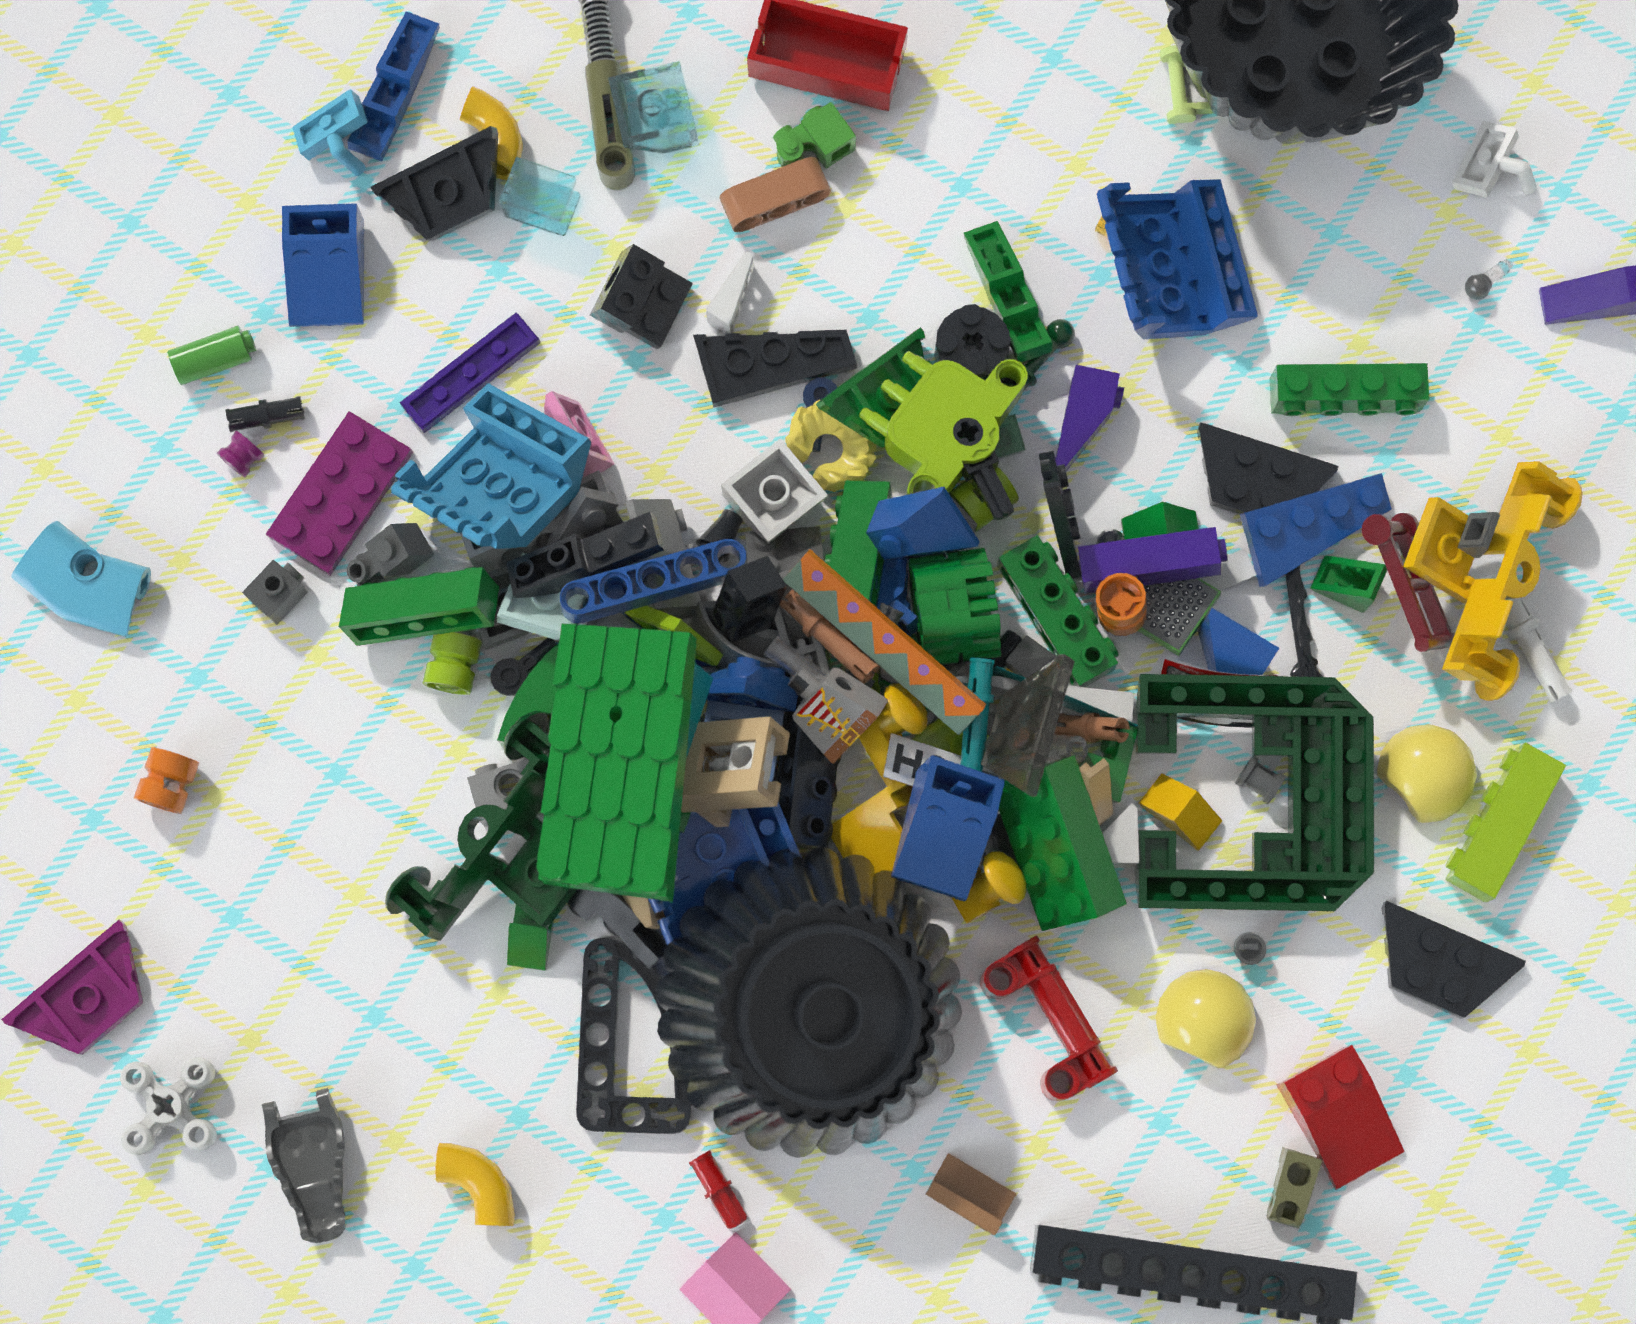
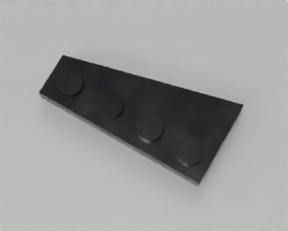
[693,329,857,408]

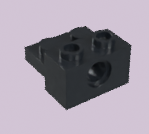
[589,244,693,349]

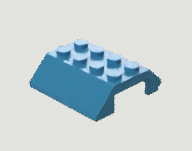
[391,383,591,549]

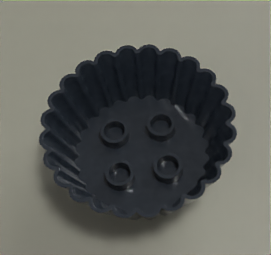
[1165,0,1459,144]
[656,847,962,1158]

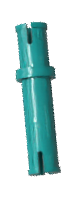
[960,658,995,772]

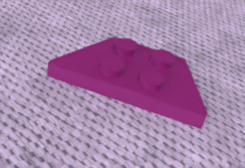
[1,919,143,1055]

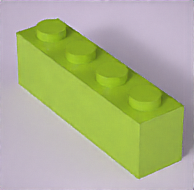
[1445,742,1567,903]

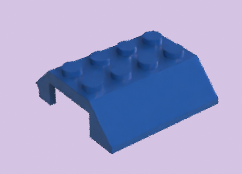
[1096,179,1258,340]
[648,803,801,946]

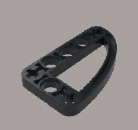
[576,938,691,1134]

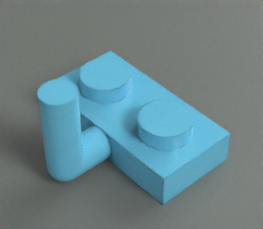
[292,89,368,176]

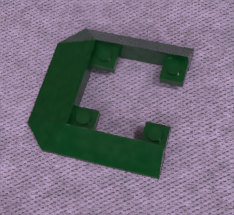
[1134,674,1374,912]

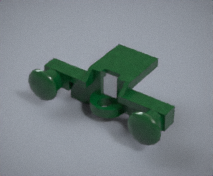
[385,711,577,941]

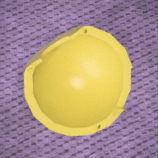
[1377,724,1477,823]
[1155,969,1256,1069]

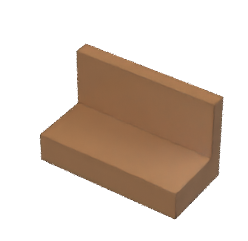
[925,1153,1017,1236]

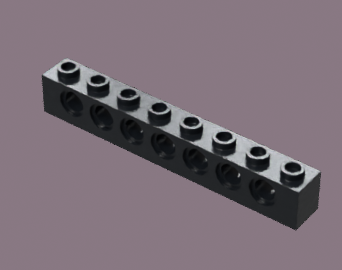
[1029,1224,1357,1324]

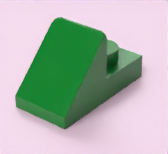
[1075,725,1137,804]
[507,905,554,971]

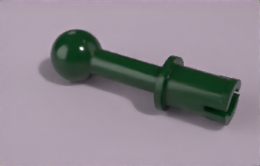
[1002,319,1075,392]

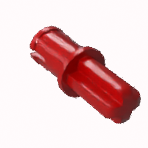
[689,1150,747,1229]

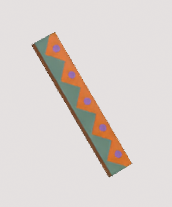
[783,549,986,735]

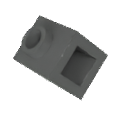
[242,559,308,625]

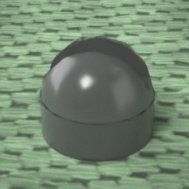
[1233,932,1266,965]

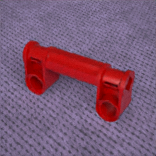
[980,935,1118,1102]

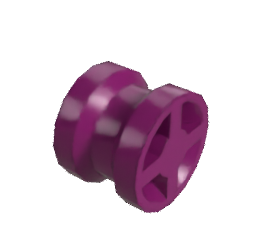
[216,431,265,478]

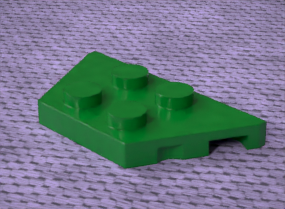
[816,327,930,448]

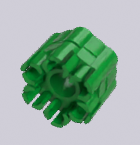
[908,547,1001,665]

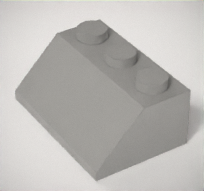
[625,499,708,620]

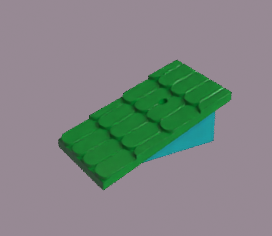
[536,623,713,902]

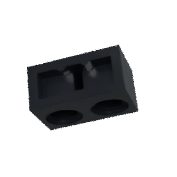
[712,556,787,643]

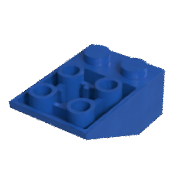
[282,203,364,327]
[891,755,1005,902]

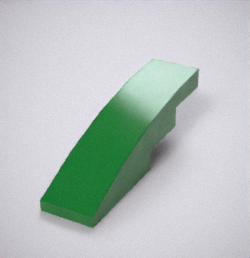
[963,221,1053,362]

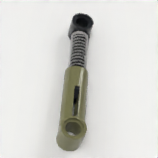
[578,0,635,190]

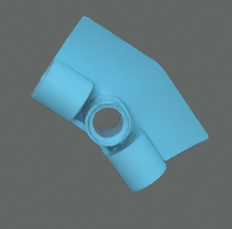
[11,521,151,637]

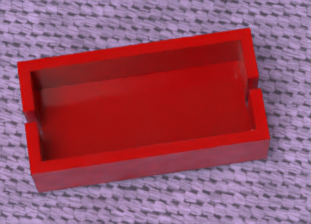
[747,0,908,112]

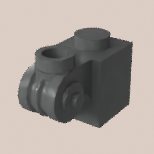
[347,523,435,586]

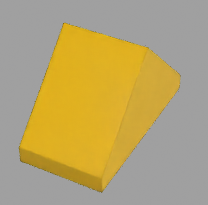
[1138,773,1223,851]

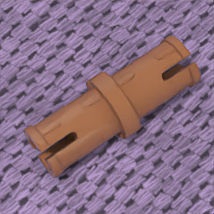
[1053,712,1129,743]

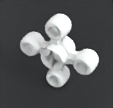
[120,1057,217,1155]

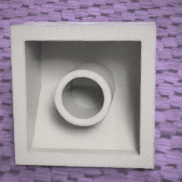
[721,438,828,544]

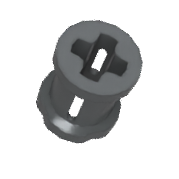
[1235,756,1286,804]

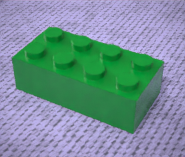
[999,755,1127,931]

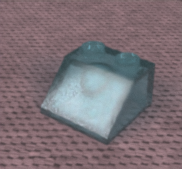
[608,61,699,154]

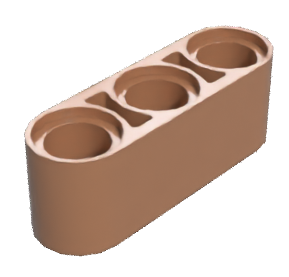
[719,157,832,232]

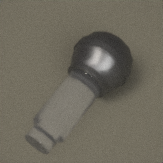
[1465,259,1513,300]

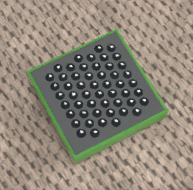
[1138,578,1221,657]

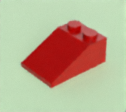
[1276,1045,1405,1190]

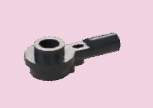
[490,637,557,696]

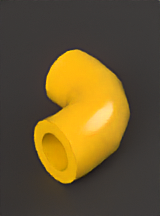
[459,86,523,180]
[435,1143,515,1226]

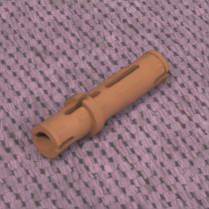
[780,589,880,684]

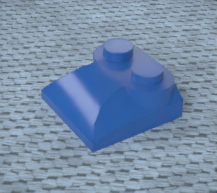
[706,657,798,712]

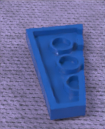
[1239,473,1392,587]

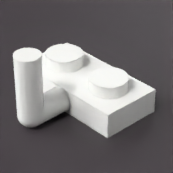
[1452,121,1537,198]

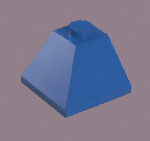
[866,487,980,560]
[1197,608,1279,675]

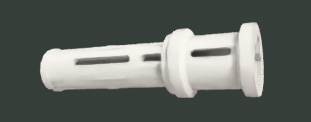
[1505,597,1573,703]

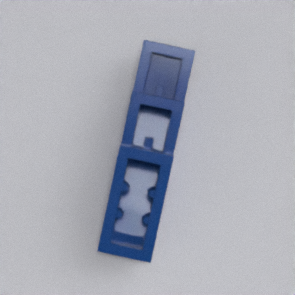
[347,11,440,162]

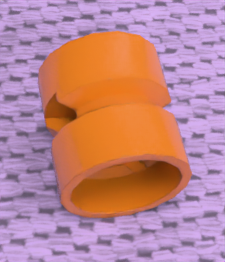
[1096,573,1147,636]
[133,747,200,814]

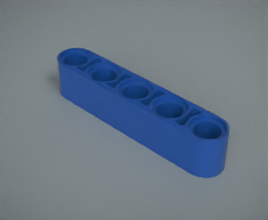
[560,539,746,624]

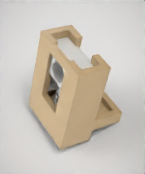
[681,717,790,827]

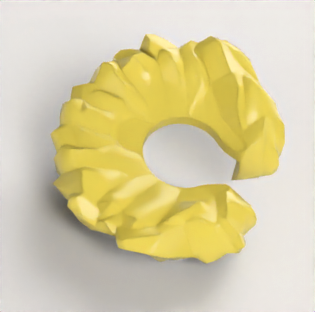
[785,400,877,492]

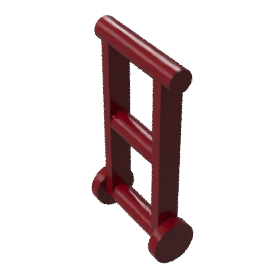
[1362,513,1455,652]

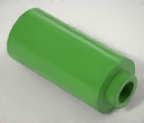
[167,325,257,386]

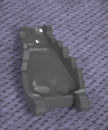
[261,1088,345,1243]

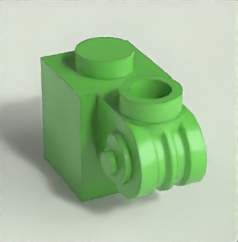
[773,102,856,169]

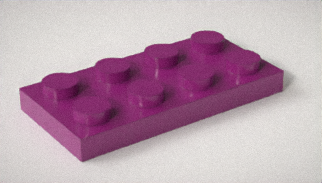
[265,411,413,576]

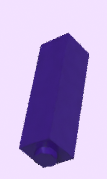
[1078,527,1228,594]

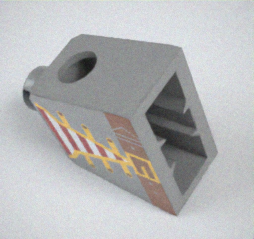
[788,667,888,764]

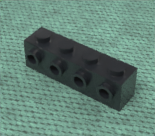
[776,693,842,851]

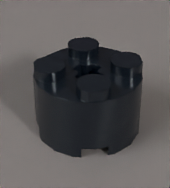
[934,304,1011,381]

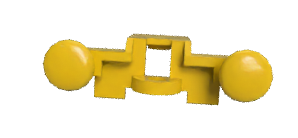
[1403,461,1583,701]
[831,683,1026,924]

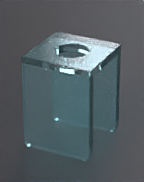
[499,157,580,236]

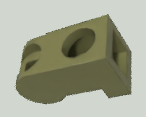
[1266,1147,1322,1229]

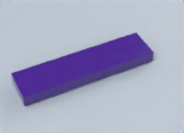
[399,312,541,433]

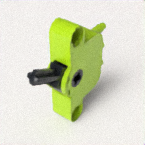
[859,351,1028,520]

